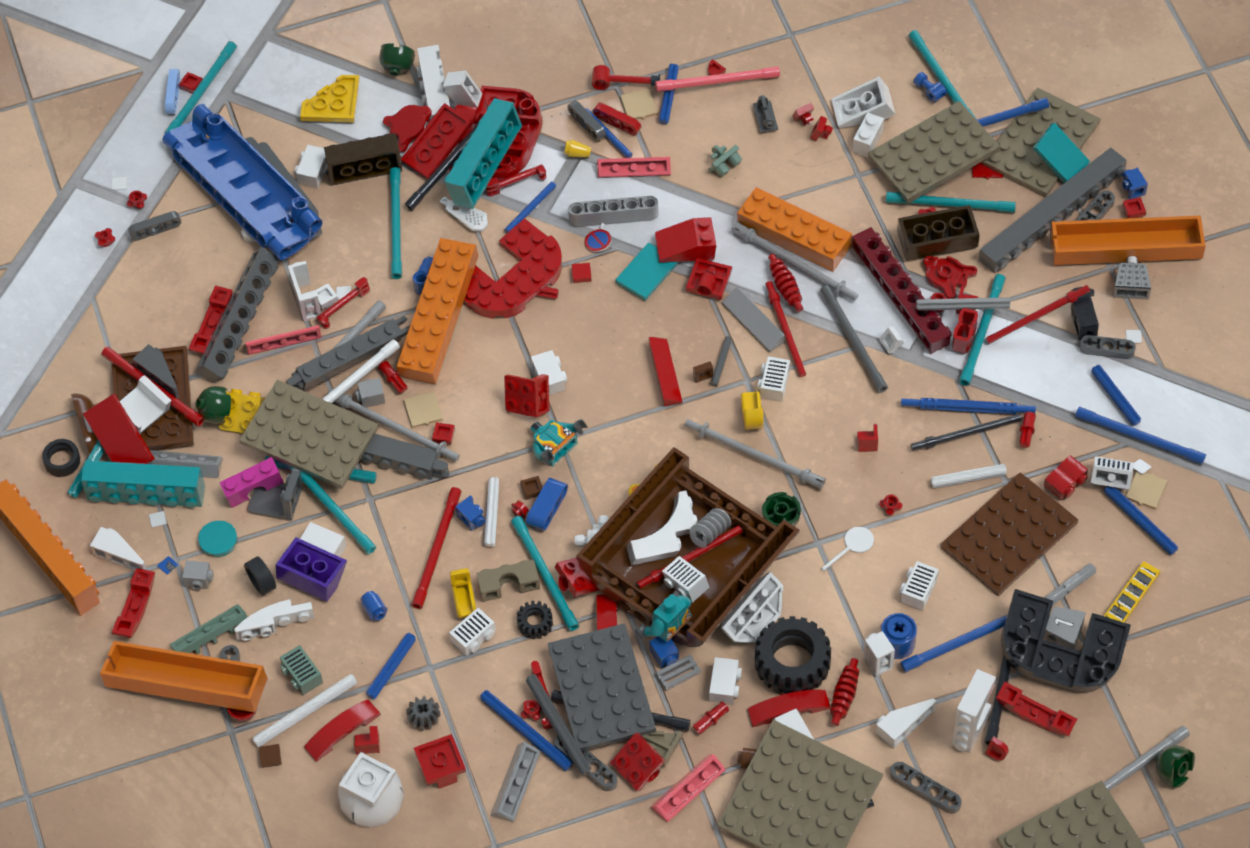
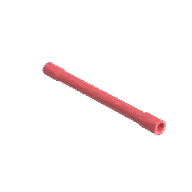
[655,66,780,92]

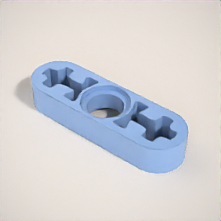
[165,69,180,114]

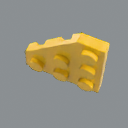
[300,75,360,123]

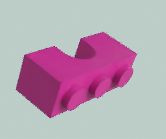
[219,457,284,508]

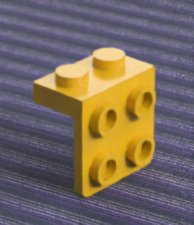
[219,388,266,433]

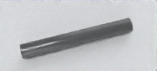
[711,336,732,387]

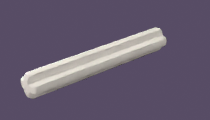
[931,464,1007,488]
[484,477,499,547]

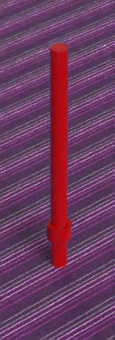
[765,281,806,377]
[986,285,1090,344]
[636,525,742,589]

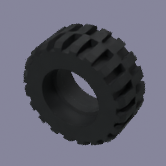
[755,616,831,694]

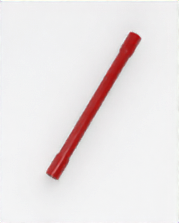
[101,346,204,427]
[411,487,462,609]

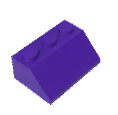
[275,537,347,602]

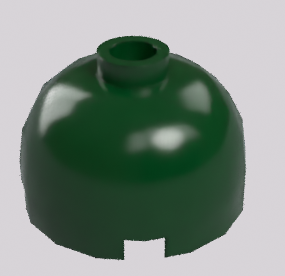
[379,43,415,76]
[195,386,231,425]
[762,492,801,526]
[1156,745,1195,788]

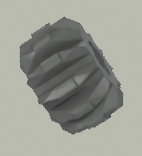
[406,695,441,731]

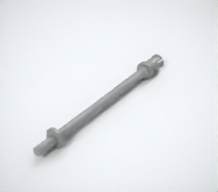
[731,221,859,301]
[328,388,460,462]
[685,419,826,490]

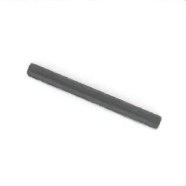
[526,674,591,775]

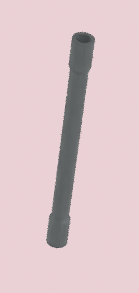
[820,285,888,393]

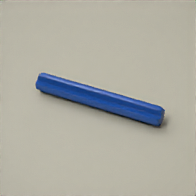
[659,63,678,124]
[1091,365,1141,426]
[366,633,416,700]

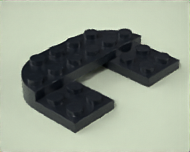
[1001,589,1131,692]

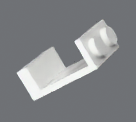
[288,261,321,322]
[120,375,172,434]

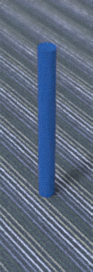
[586,108,633,158]
[504,181,556,233]

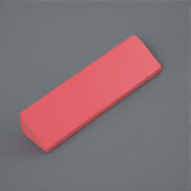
[597,157,671,178]
[245,325,322,355]
[651,754,726,822]

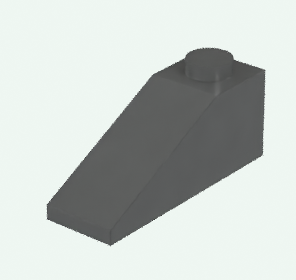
[133,344,179,398]

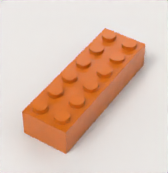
[737,187,852,272]

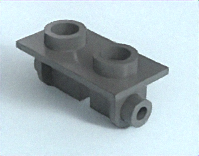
[753,95,778,133]

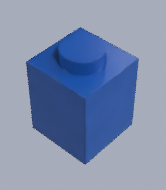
[649,637,679,669]

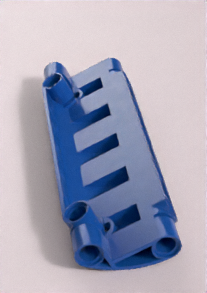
[162,104,323,260]

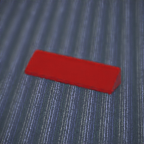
[648,337,683,406]

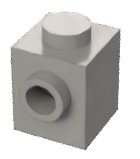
[355,378,385,408]
[182,560,214,590]

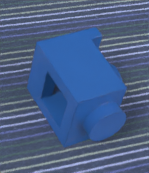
[1122,167,1148,199]
[455,495,485,531]

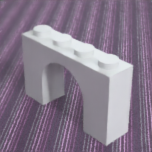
[952,669,996,753]

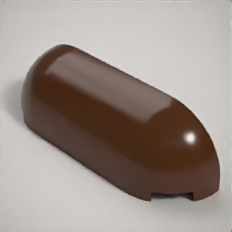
[71,393,98,454]

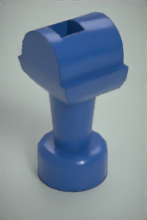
[913,72,947,102]

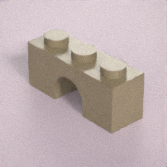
[476,560,540,602]

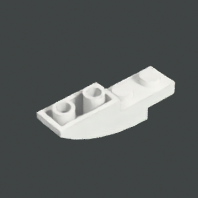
[235,599,314,641]

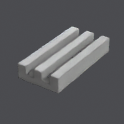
[656,655,701,691]

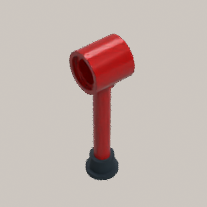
[591,65,660,90]

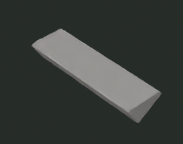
[722,287,785,352]
[148,450,223,478]
[491,742,541,822]

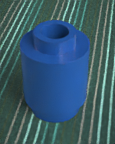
[361,591,387,621]

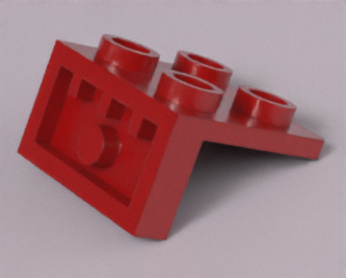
[504,374,550,418]

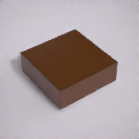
[693,361,713,382]
[520,476,542,500]
[259,744,282,768]

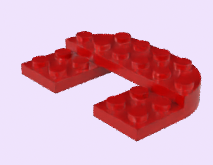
[449,85,543,181]
[463,218,562,319]

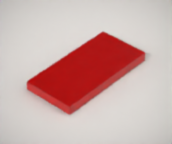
[401,103,473,179]
[83,394,155,464]

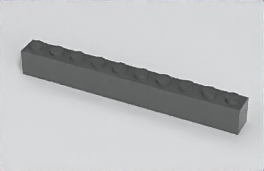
[979,147,1127,273]

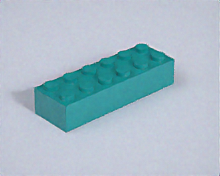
[444,98,522,209]
[81,461,205,508]

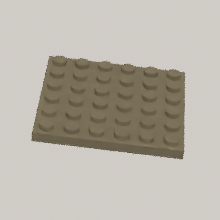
[717,719,883,848]

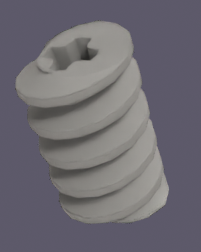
[690,508,731,548]

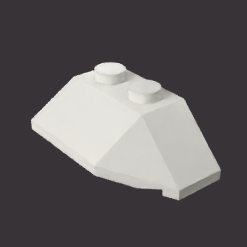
[721,572,783,643]

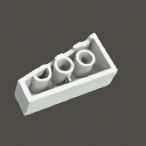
[416,45,450,121]

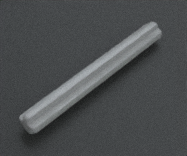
[916,298,1010,310]

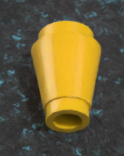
[564,139,591,158]

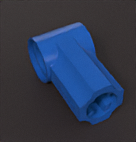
[413,256,433,295]

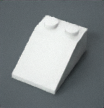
[831,76,895,128]

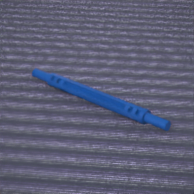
[901,397,1036,414]

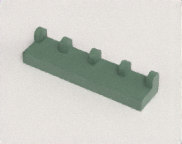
[170,604,248,654]

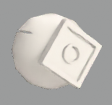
[338,752,404,828]

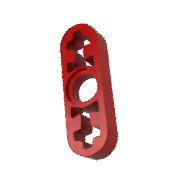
[592,102,642,135]

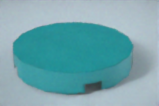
[198,520,238,557]

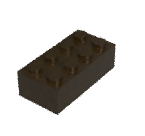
[324,133,403,186]
[897,205,980,261]

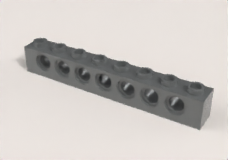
[195,247,280,383]

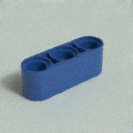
[526,477,568,531]

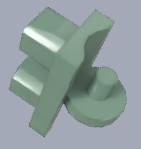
[708,145,743,177]

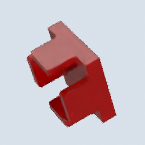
[414,734,466,789]

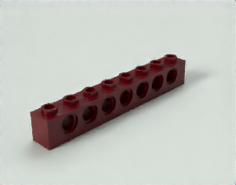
[852,227,952,354]

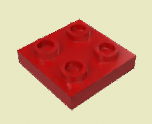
[686,258,732,300]
[554,558,600,597]
[610,733,666,791]

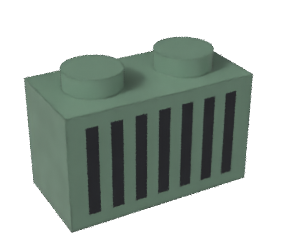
[279,645,323,695]

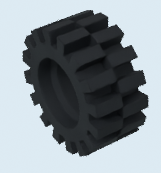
[517,600,553,639]

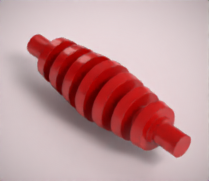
[768,254,804,312]
[830,658,860,726]

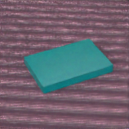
[1032,122,1090,183]
[615,242,678,301]

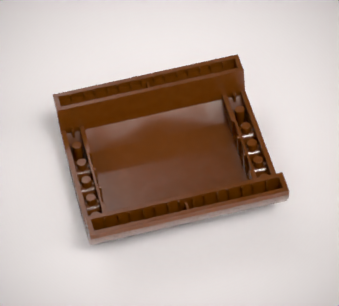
[576,447,800,647]

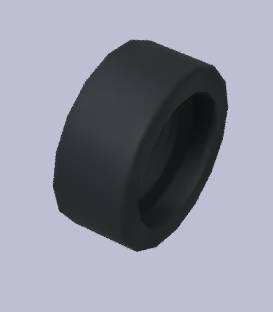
[42,439,80,477]
[244,556,276,595]

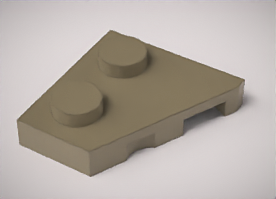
[642,731,683,767]

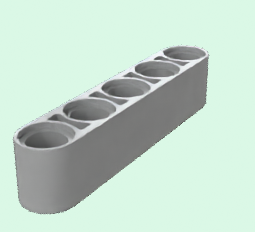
[568,196,659,227]

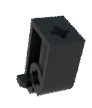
[1071,287,1099,341]

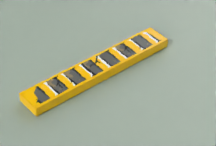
[1081,561,1161,650]

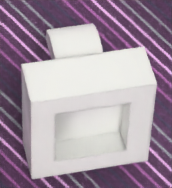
[316,284,338,309]
[879,327,905,354]

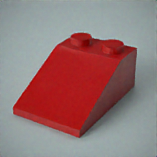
[655,217,717,263]

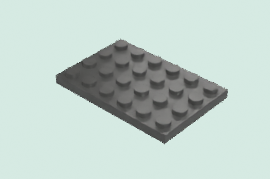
[548,623,656,751]

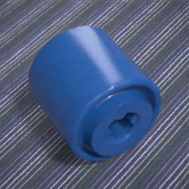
[881,613,917,659]

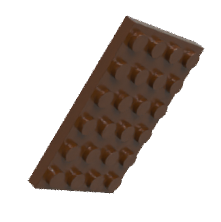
[112,346,194,450]
[940,472,1079,596]

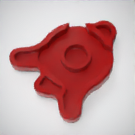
[383,105,432,153]
[923,256,977,299]

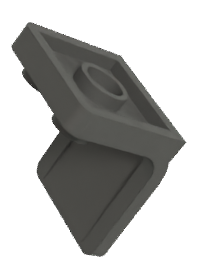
[248,469,303,521]

